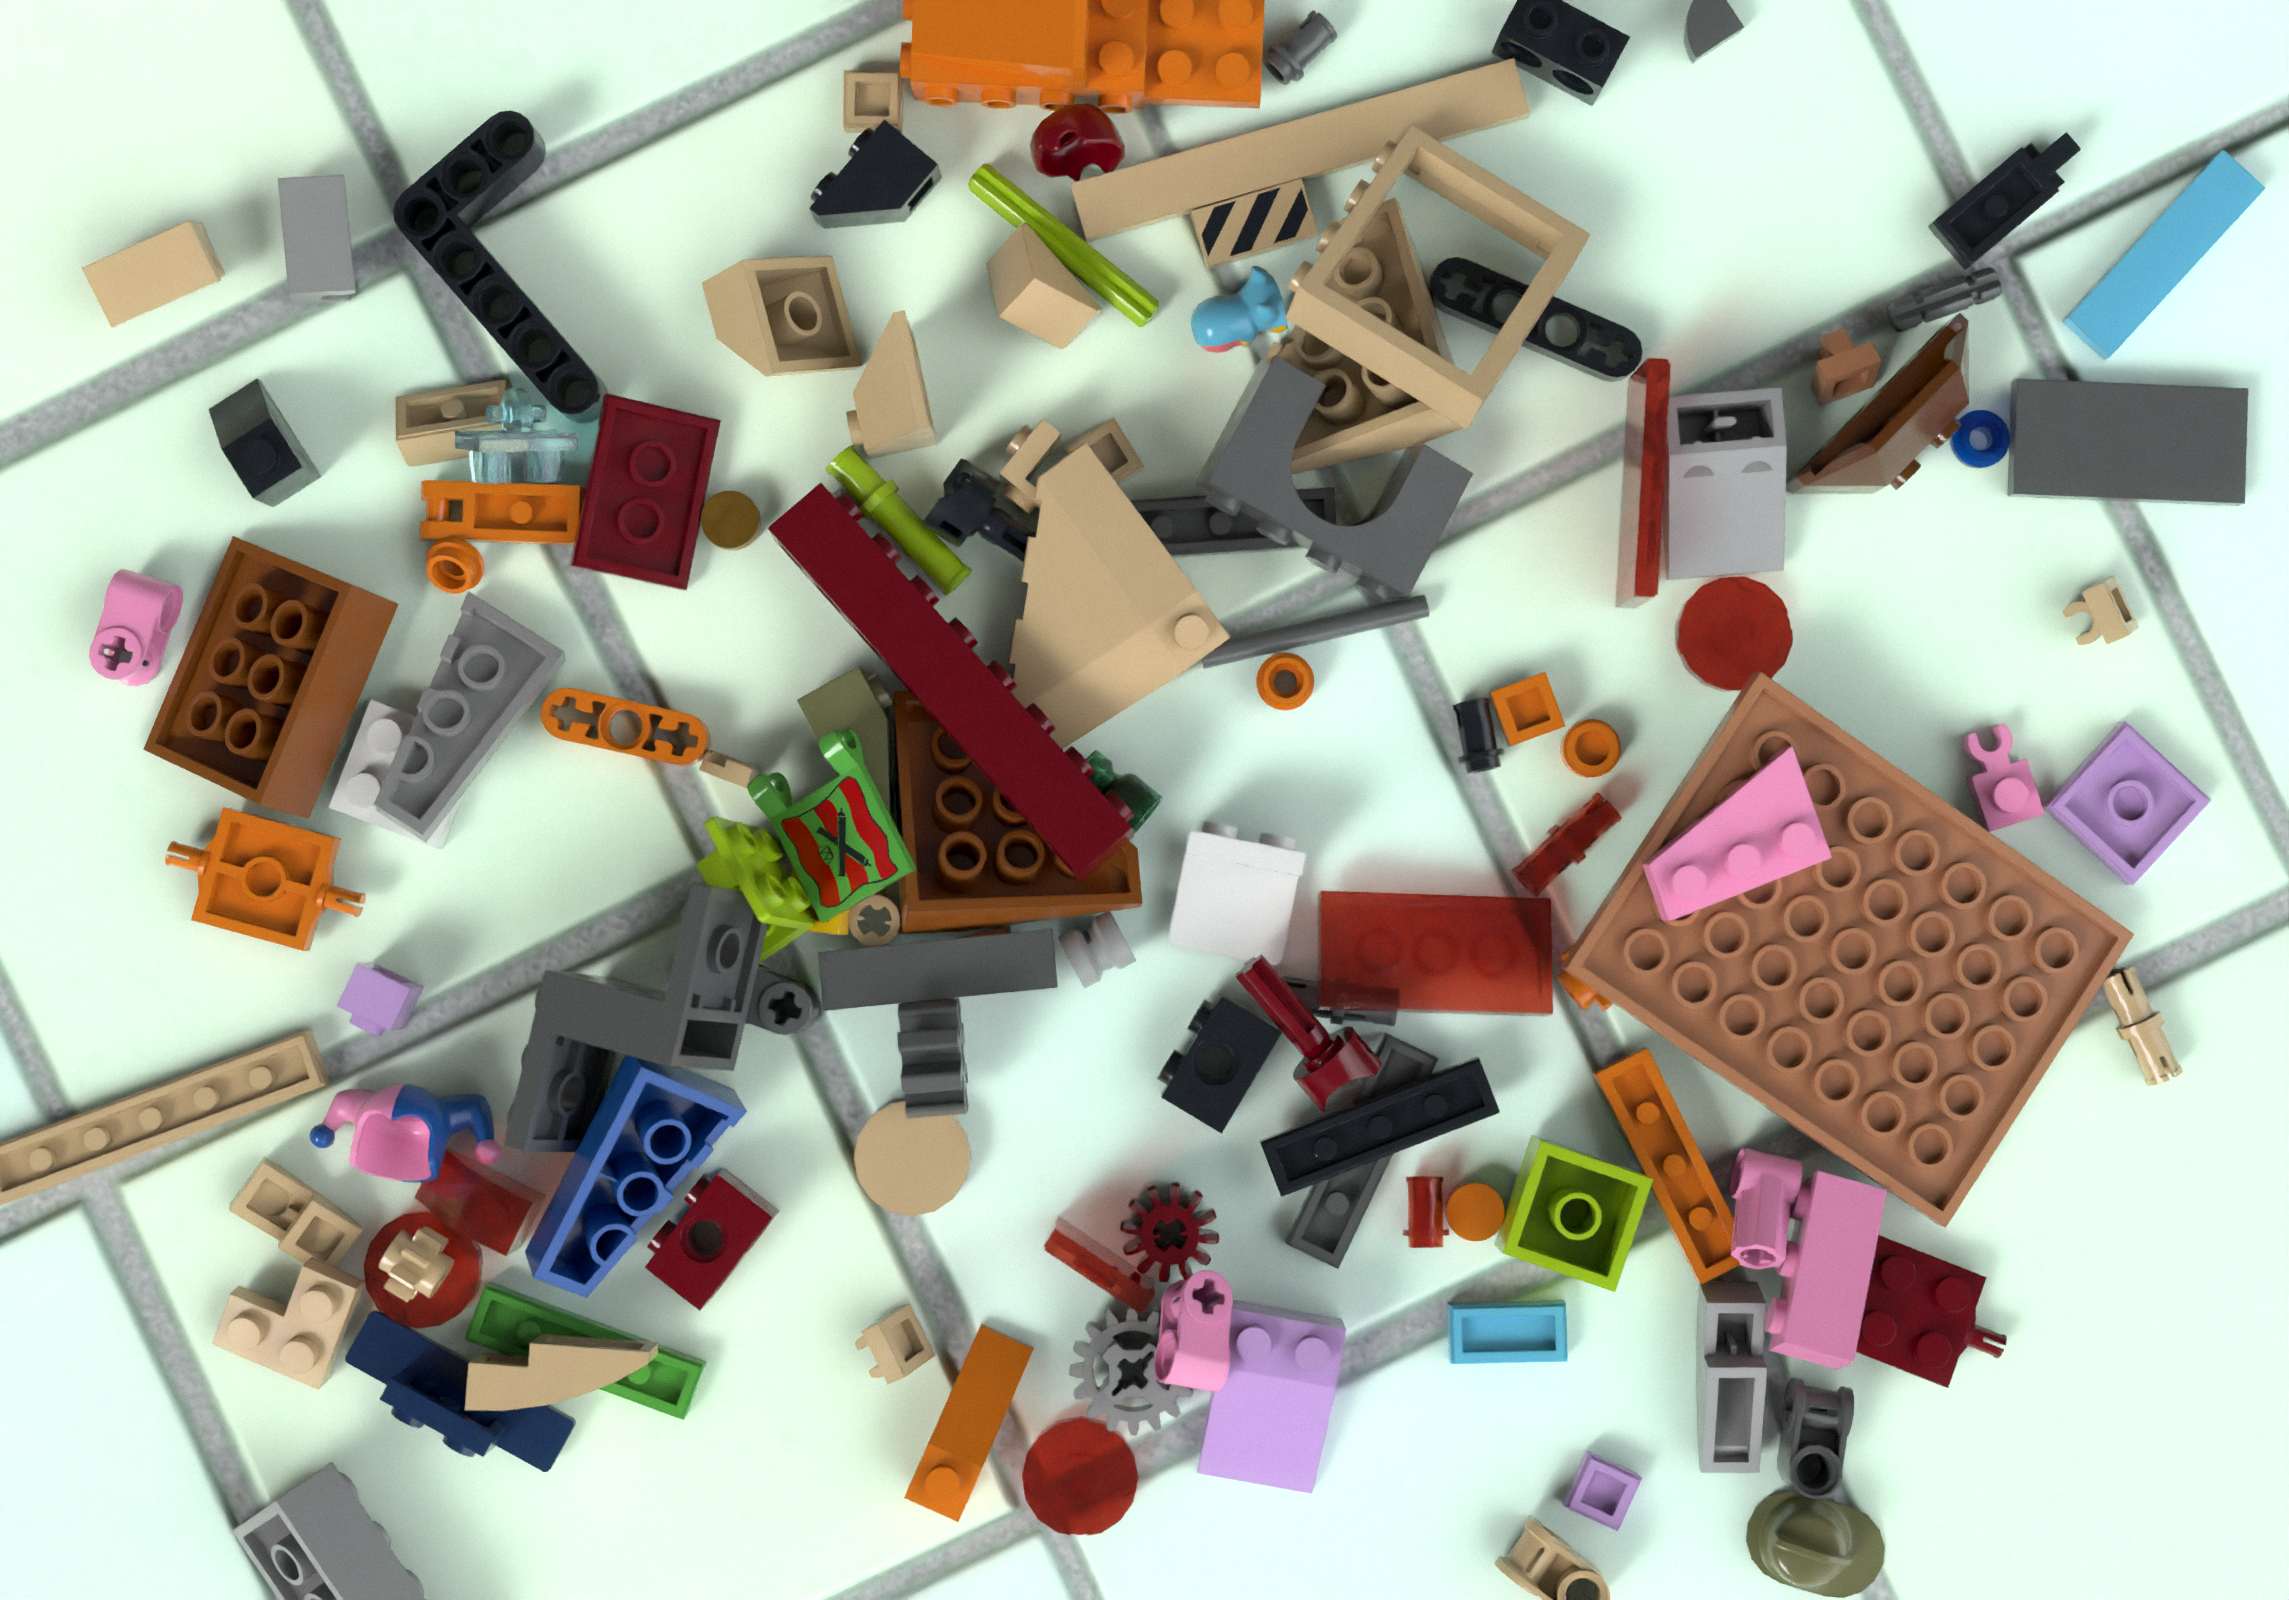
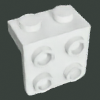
[1169,821,1307,966]

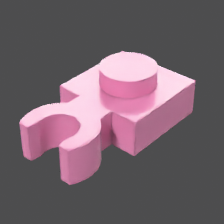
[1962,723,2045,832]

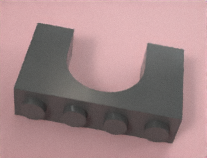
[1195,356,1473,602]

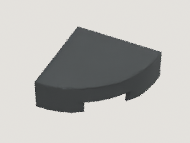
[1684,0,1744,64]

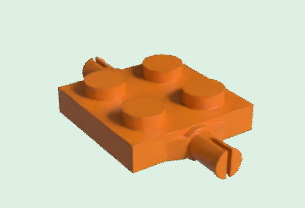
[165,807,366,951]

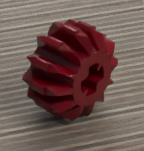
[1120,1181,1220,1283]

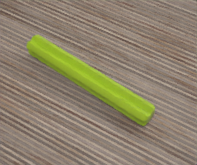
[968,163,1160,327]

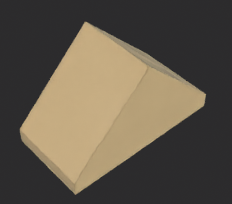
[986,223,1103,349]

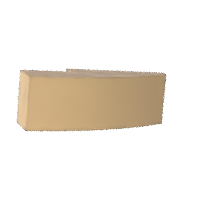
[465,1334,659,1411]

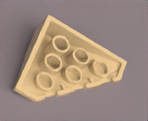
[1264,197,1473,474]
[1008,442,1230,749]

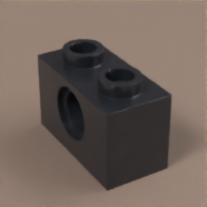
[1157,994,1282,1134]

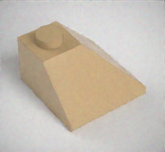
[702,256,862,377]
[846,310,937,459]

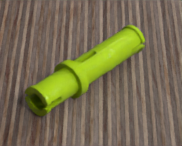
[825,445,973,596]

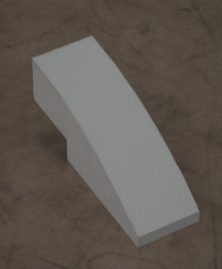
[1696,1282,1767,1473]

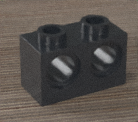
[1491,0,1630,106]

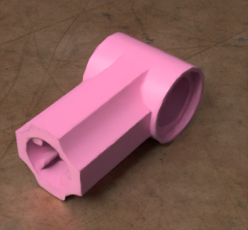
[1729,1147,1802,1270]

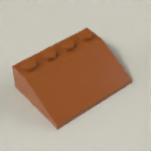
[143,536,399,819]

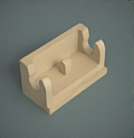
[82,220,225,328]

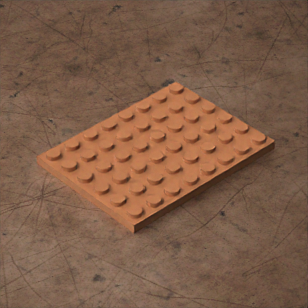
[1560,672,2134,1228]

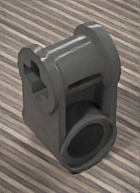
[745,964,821,1035]
[1777,1378,1854,1499]

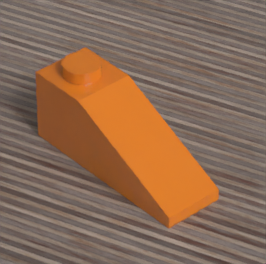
[904,1324,1034,1522]

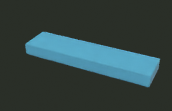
[2061,149,2266,360]

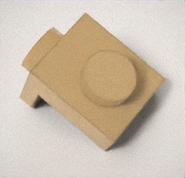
[999,419,1061,515]

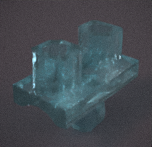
[455,388,578,484]

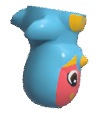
[1191,266,1288,353]

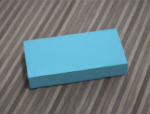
[1447,1300,1568,1364]

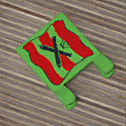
[747,729,917,923]

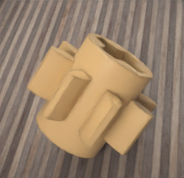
[379,1225,455,1303]

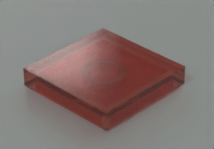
[1043,1215,1155,1314]

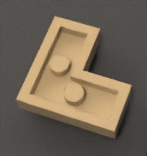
[212,1258,365,1390]

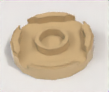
[853,1100,971,1216]

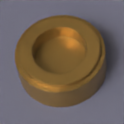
[701,491,761,551]

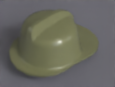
[1746,1491,1885,1598]

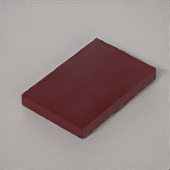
[569,393,721,591]

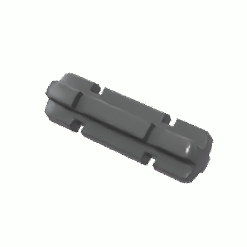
[1887,267,2002,332]

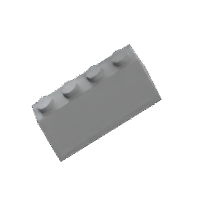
[232,1462,426,1600]

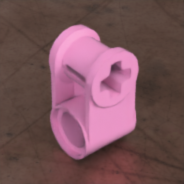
[89,569,183,687]
[1154,1270,1233,1392]

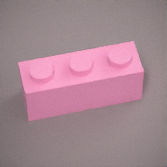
[1765,1171,1887,1370]

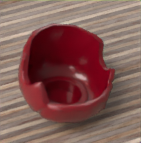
[1030,103,1125,182]

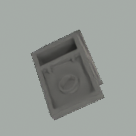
[504,882,768,1152]

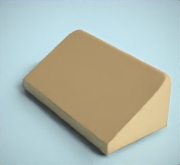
[396,378,520,467]

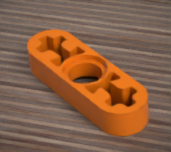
[541,688,711,766]

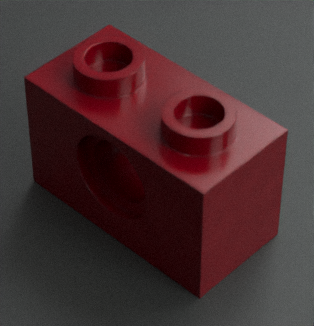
[644,1168,780,1311]

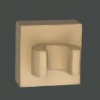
[2062,575,2139,645]
[855,1303,935,1384]

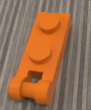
[419,480,585,546]

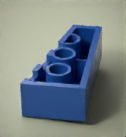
[525,1055,747,1298]

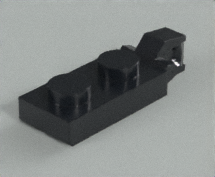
[1927,132,2081,270]

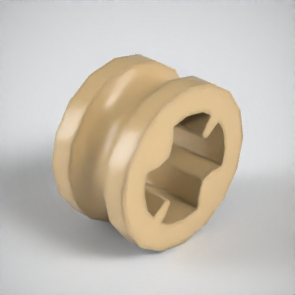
[849,895,901,947]

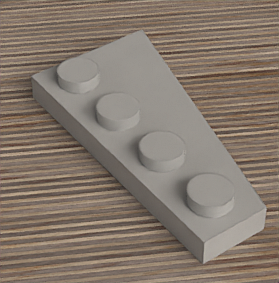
[374,591,566,843]

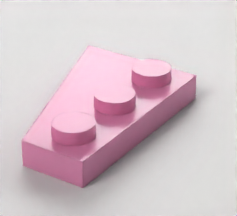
[1642,746,1832,921]

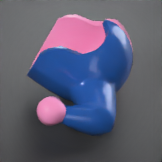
[309,1083,501,1183]

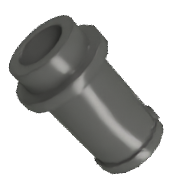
[1263,10,1338,85]

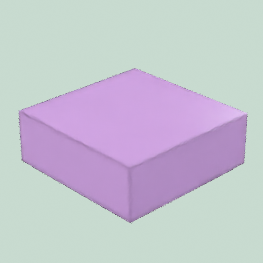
[1562,1450,1642,1531]

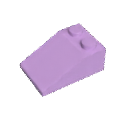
[1197,1300,1347,1494]

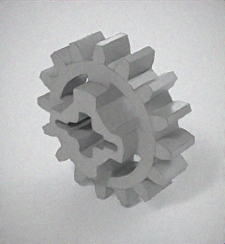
[1069,1303,1193,1435]

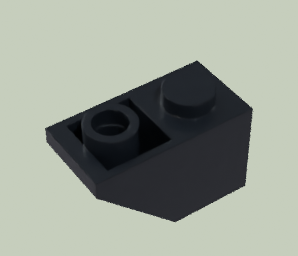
[809,119,942,229]

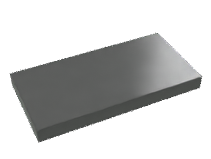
[2007,379,2248,506]

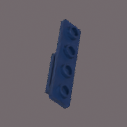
[345,1310,576,1472]

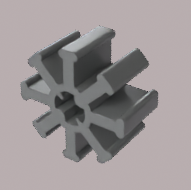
[897,998,969,1119]

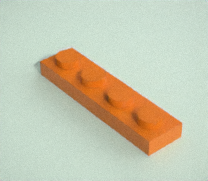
[1592,1047,1740,1284]

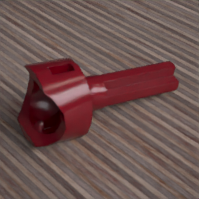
[1235,954,1382,1112]

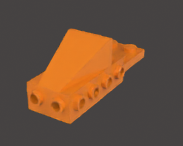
[900,0,1265,114]

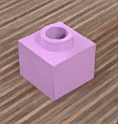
[337,962,424,1036]

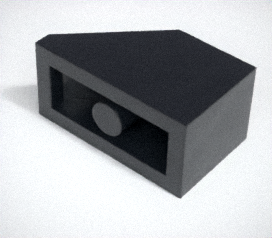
[208,379,322,508]

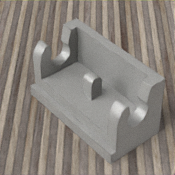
[278,175,356,306]

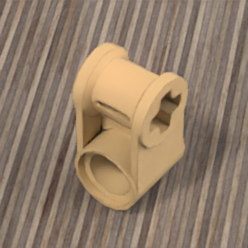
[1494,1516,1610,1600]

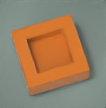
[1488,672,1565,747]

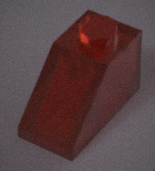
[414,1146,547,1256]

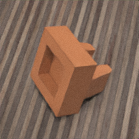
[1811,328,1881,407]

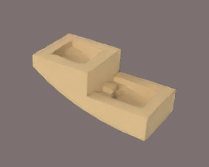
[229,1157,362,1268]

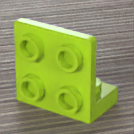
[696,816,816,963]

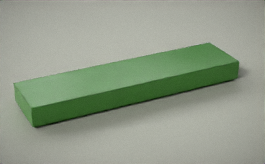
[464,1282,707,1420]

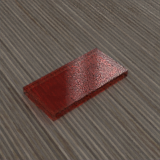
[1615,358,1671,609]
[1318,891,1553,1017]

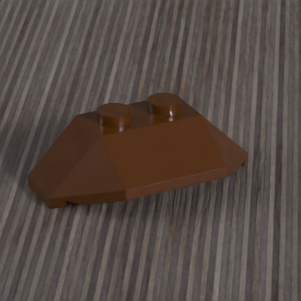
[1786,313,1969,494]

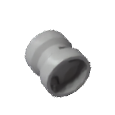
[1058,911,1136,989]

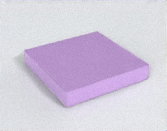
[2043,721,2211,885]

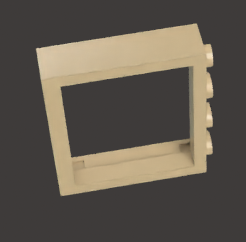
[1285,125,1591,430]

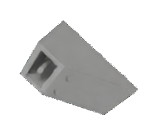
[1652,387,1787,580]

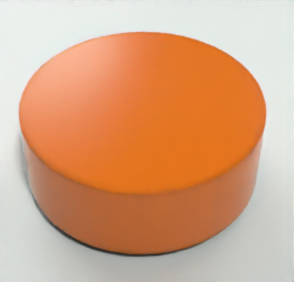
[1560,719,1621,778]
[1444,1181,1505,1242]

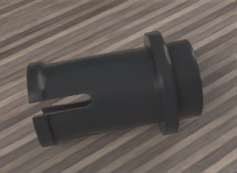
[1452,698,1505,774]

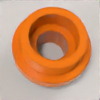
[426,537,485,594]
[1256,652,1314,711]

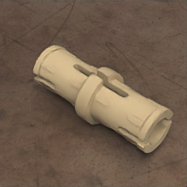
[2102,964,2183,1086]

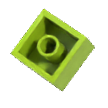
[1494,1135,1653,1292]

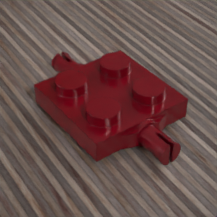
[1856,1235,2007,1388]

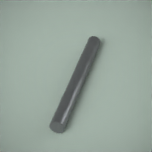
[1201,594,1429,669]

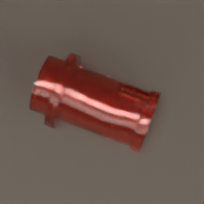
[1402,1176,1449,1248]

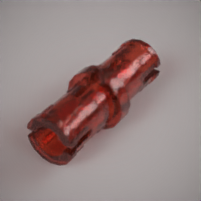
[1511,792,1622,898]

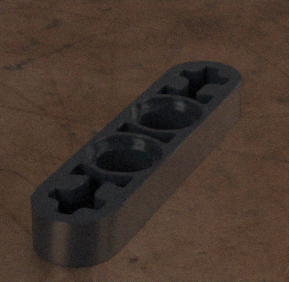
[1428,257,1643,382]

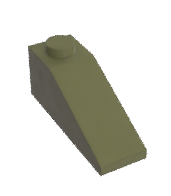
[797,666,895,824]

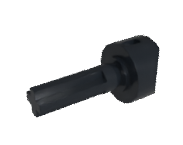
[922,458,1036,562]

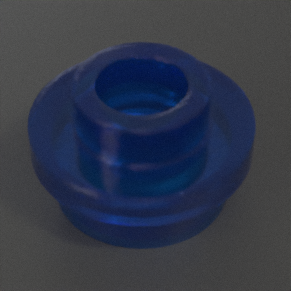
[1950,410,2010,469]

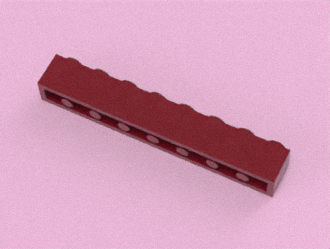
[768,482,1134,883]

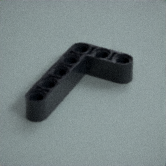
[393,110,608,424]

